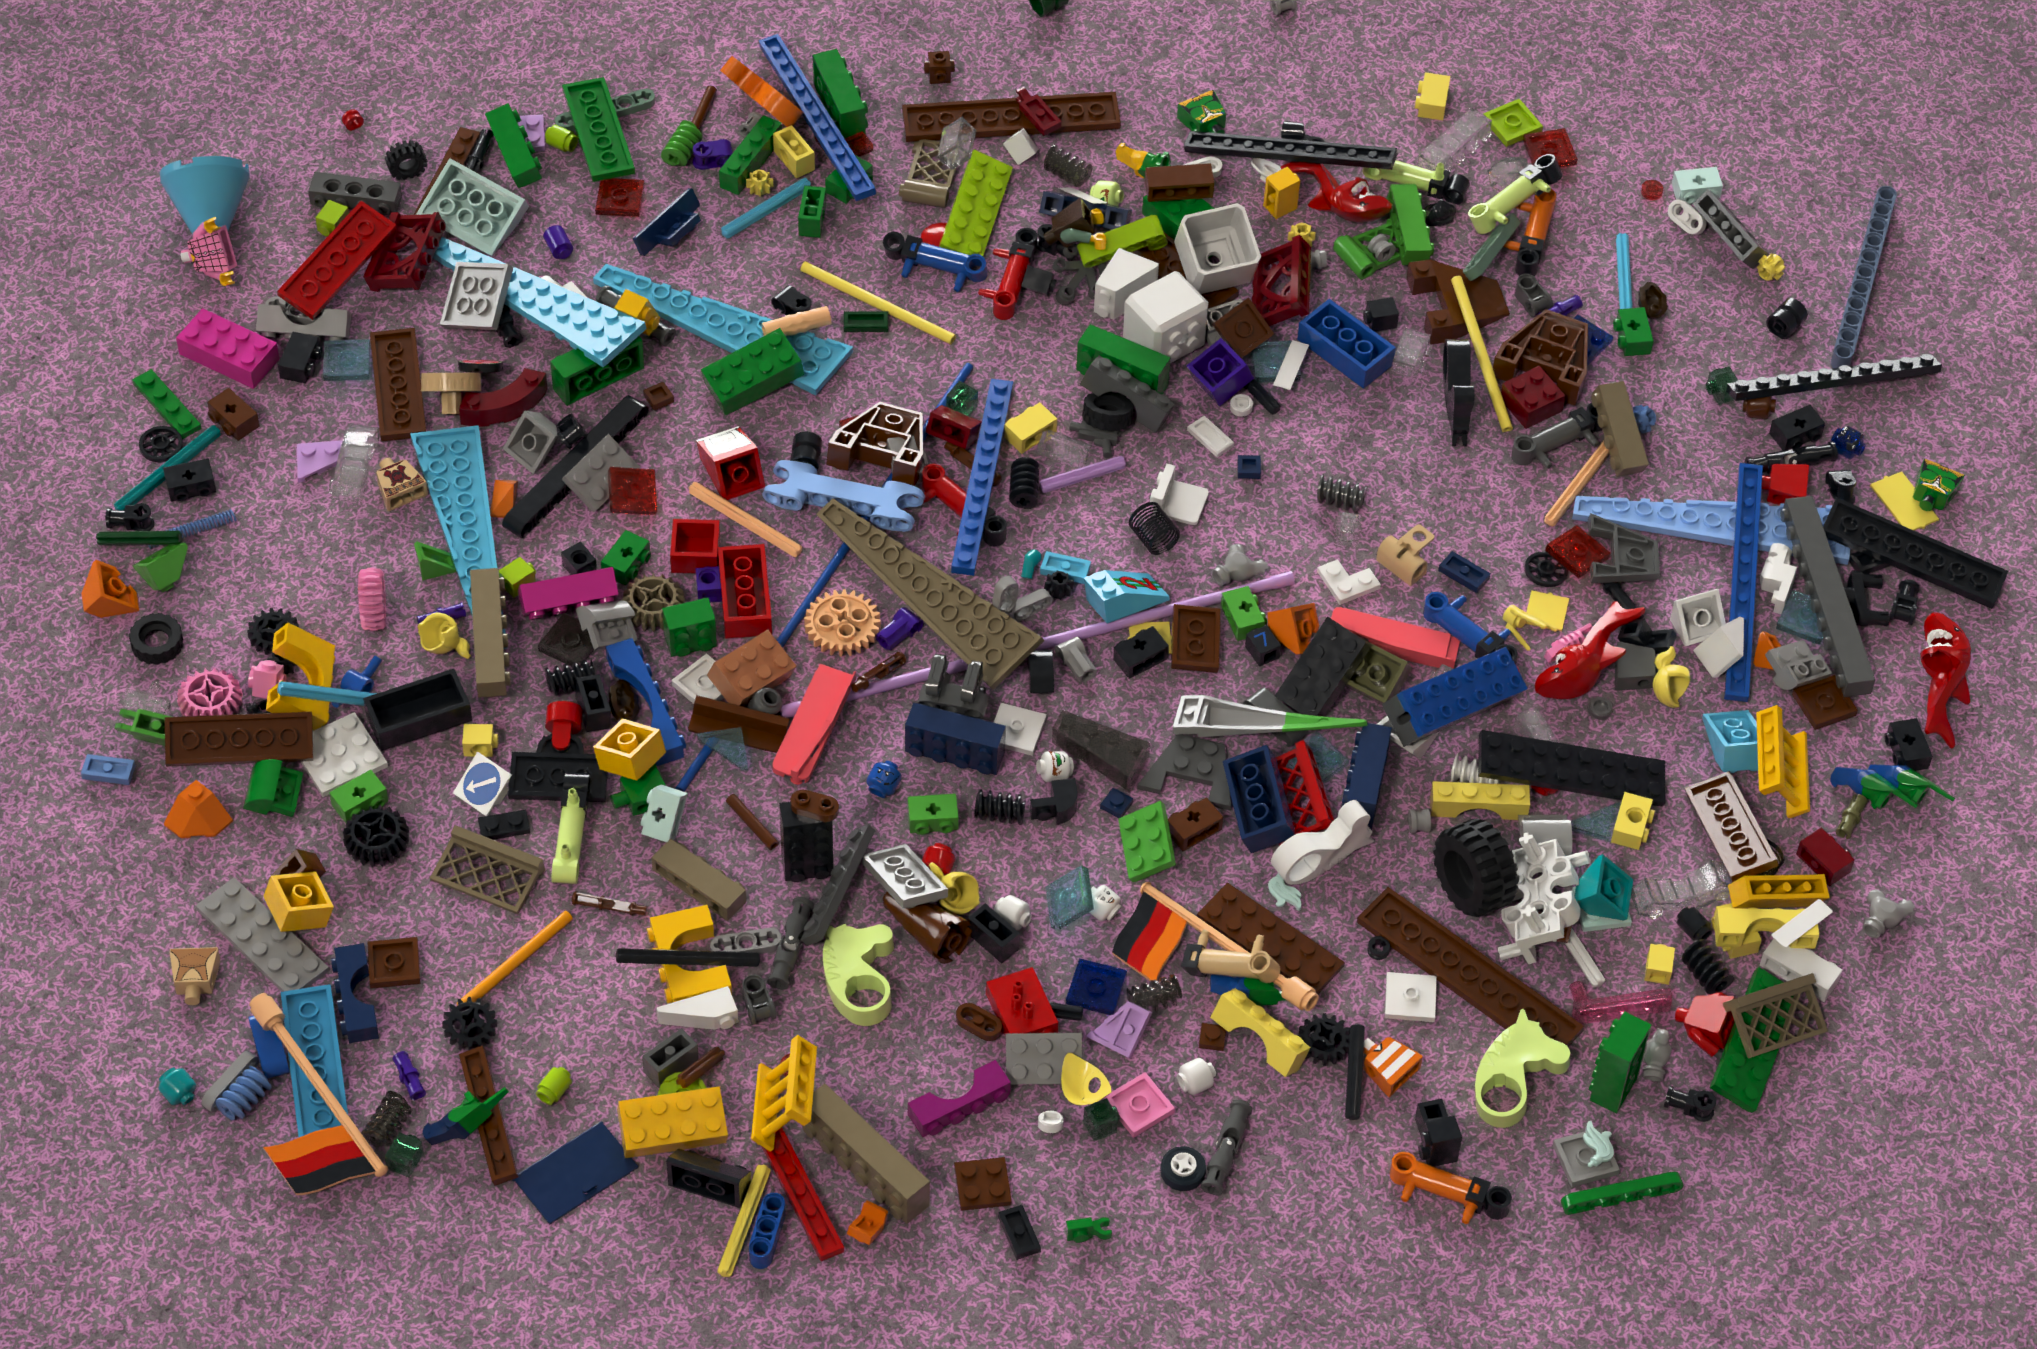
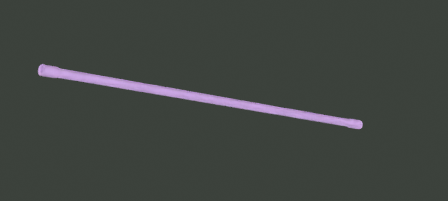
[779,571,1295,718]

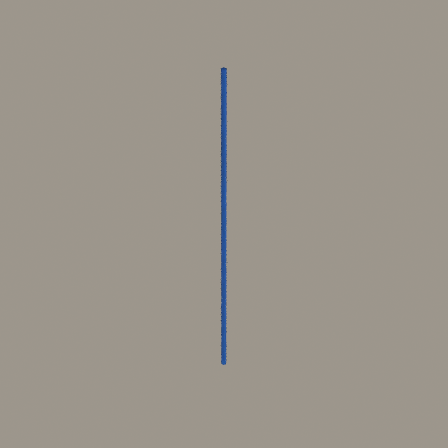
[675,363,973,792]

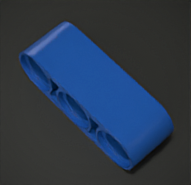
[248,1015,290,1079]
[749,1193,786,1269]

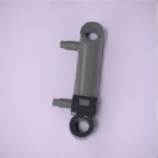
[1511,402,1602,469]

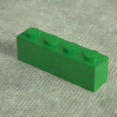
[485,103,543,188]
[719,115,782,195]

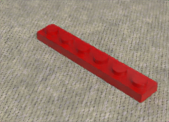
[761,1128,844,1262]

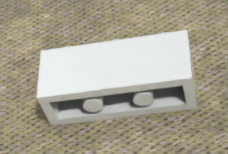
[1760,939,1842,1002]

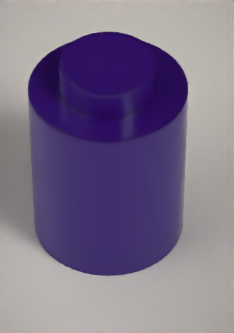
[543,225,573,259]

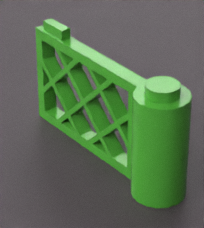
[1333,218,1401,280]

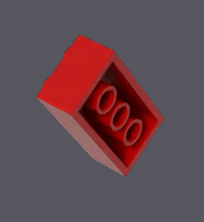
[718,544,772,639]

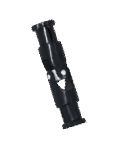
[1744,441,1838,474]

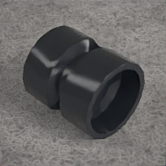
[1766,298,1808,339]
[790,431,823,471]

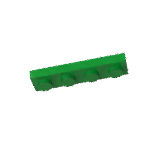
[132,369,202,440]

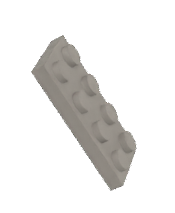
[862,844,948,909]

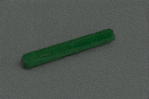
[96,531,183,545]

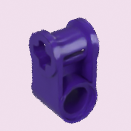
[693,139,733,170]

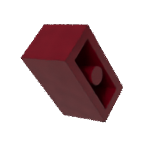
[925,405,982,449]
[1796,827,1855,887]

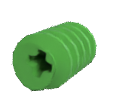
[661,120,703,166]

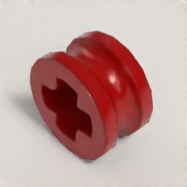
[342,109,364,131]

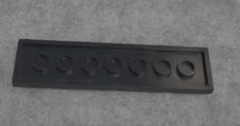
[1823,497,2009,609]
[1478,730,1665,806]

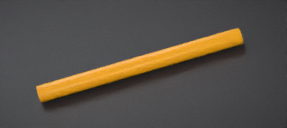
[456,910,573,1006]

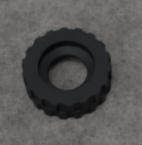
[1082,391,1134,431]
[129,613,184,665]

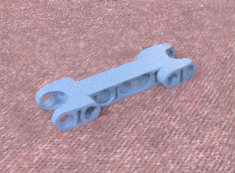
[762,460,925,532]

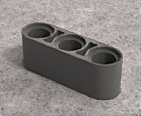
[1243,687,1309,747]

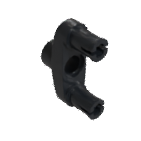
[1843,570,1890,627]

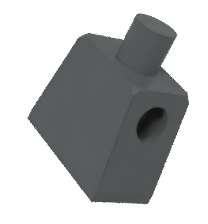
[1615,642,1658,691]

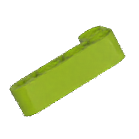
[1077,215,1168,268]

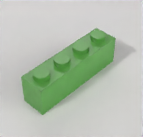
[1387,184,1434,265]

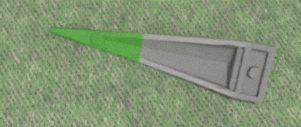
[1172,695,1368,737]

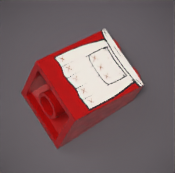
[696,426,766,500]

